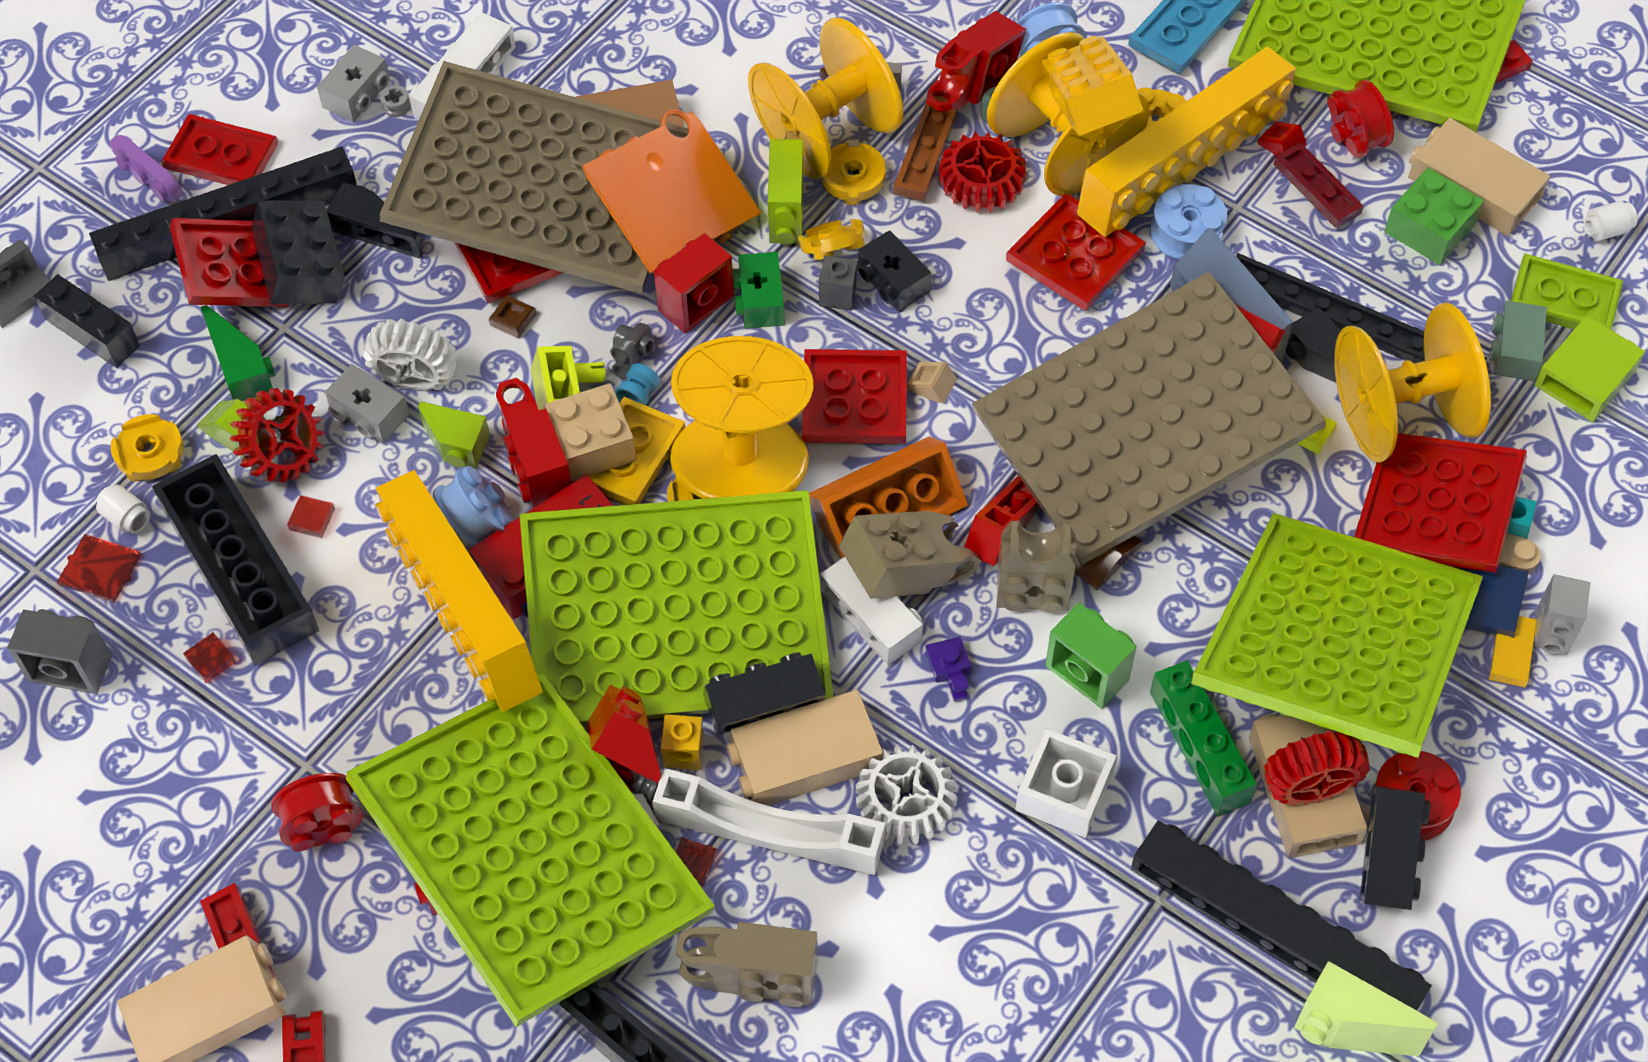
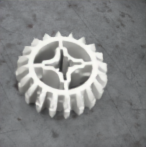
[363,318,457,392]
[856,744,957,845]

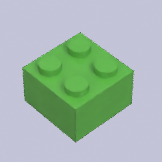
[1384,167,1484,265]
[1045,602,1137,709]

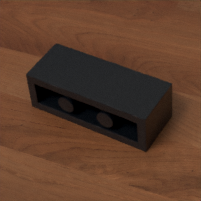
[34,274,140,369]
[703,652,826,736]
[1359,785,1430,910]

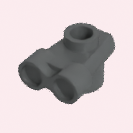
[610,323,654,379]

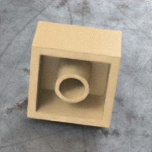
[544,383,637,482]

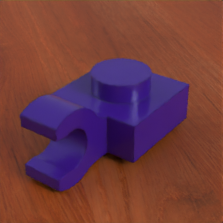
[925,636,971,702]

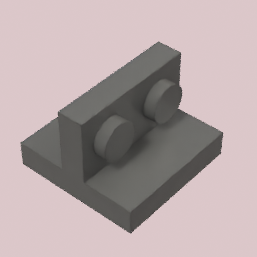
[0,239,51,328]

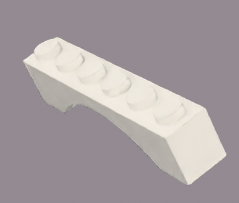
[653,768,885,875]

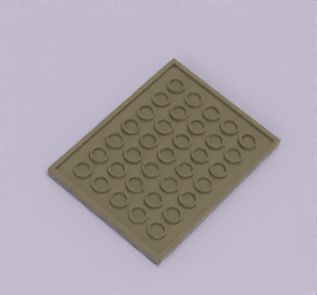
[380,61,688,294]
[972,272,1326,565]

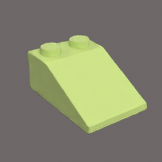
[1294,961,1438,1056]

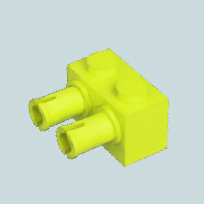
[530,346,606,410]

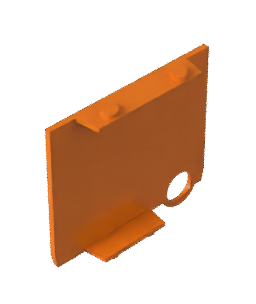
[582,109,761,274]

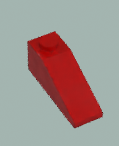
[964,475,1040,566]

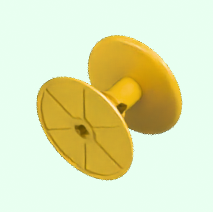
[748,17,903,179]
[987,32,1149,196]
[1334,302,1491,462]
[670,336,813,499]

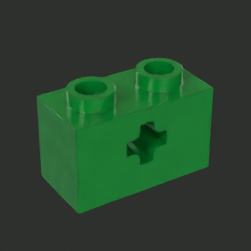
[733,252,785,329]

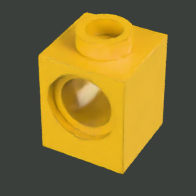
[661,715,704,770]

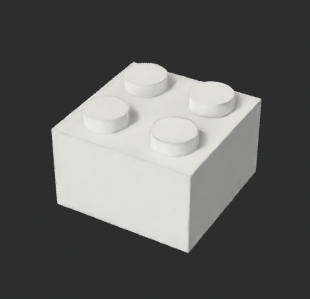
[1015,728,1117,838]

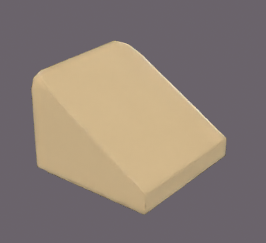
[907,362,957,403]

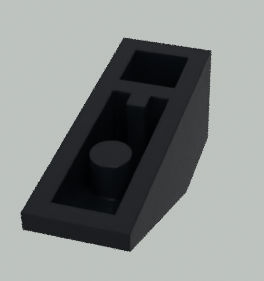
[327,182,423,259]
[1285,307,1341,383]

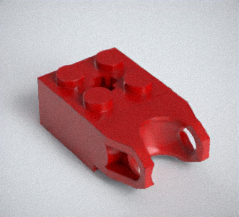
[926,10,1026,111]
[496,378,572,509]

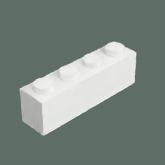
[409,12,516,119]

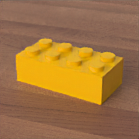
[1041,36,1143,136]

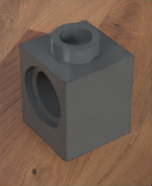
[819,256,857,311]

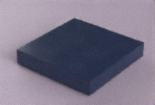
[1454,566,1529,638]

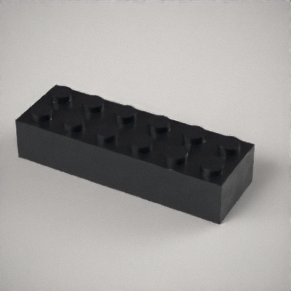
[152,454,320,666]

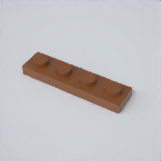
[893,95,960,201]

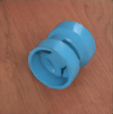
[615,363,661,405]

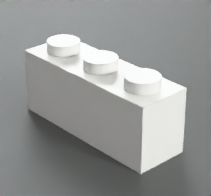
[820,557,923,666]

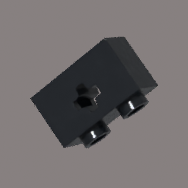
[857,230,931,312]

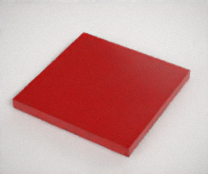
[1354,433,1527,573]

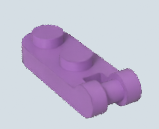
[110,135,183,203]

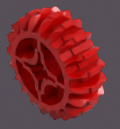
[939,131,1027,213]
[229,388,326,483]
[1264,731,1370,806]

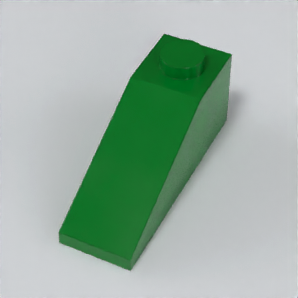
[200,305,276,401]

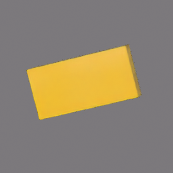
[1488,616,1537,688]

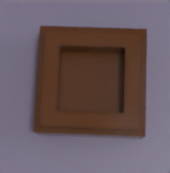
[489,295,536,339]

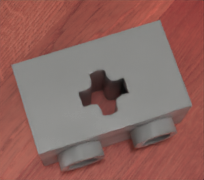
[317,45,390,122]
[325,364,410,443]
[1533,574,1591,654]

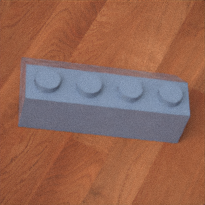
[1170,228,1293,363]

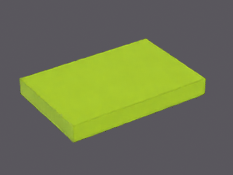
[1510,253,1624,329]

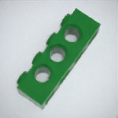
[1150,660,1257,817]

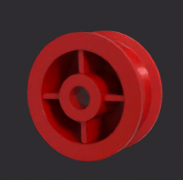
[1327,79,1394,158]
[1371,751,1461,841]
[271,773,363,852]

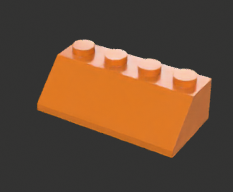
[809,436,968,560]

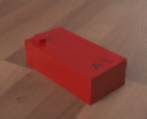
[468,474,613,620]

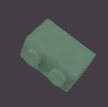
[1489,301,1547,382]

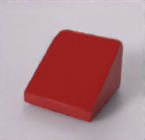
[1257,121,1306,156]

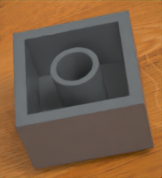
[7,609,112,695]

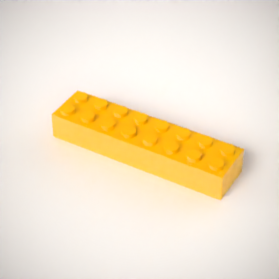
[1077,46,1296,237]
[375,470,543,713]

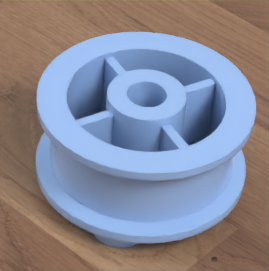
[1017,2,1087,57]
[1150,184,1227,260]
[433,466,513,547]

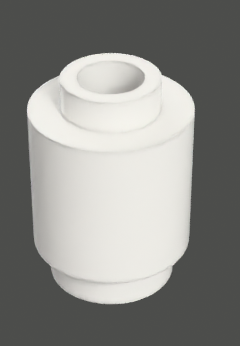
[1583,201,1637,241]
[96,484,150,534]

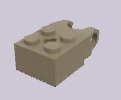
[839,511,982,599]
[996,521,1076,613]
[676,921,818,1007]

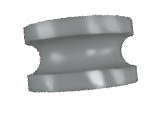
[380,85,411,117]

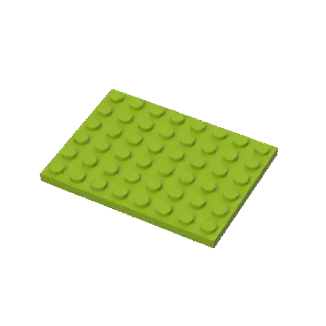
[1228,0,1526,133]
[520,490,834,725]
[1191,513,1483,758]
[346,673,715,1027]

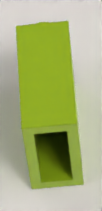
[768,139,804,245]
[1534,315,1646,423]

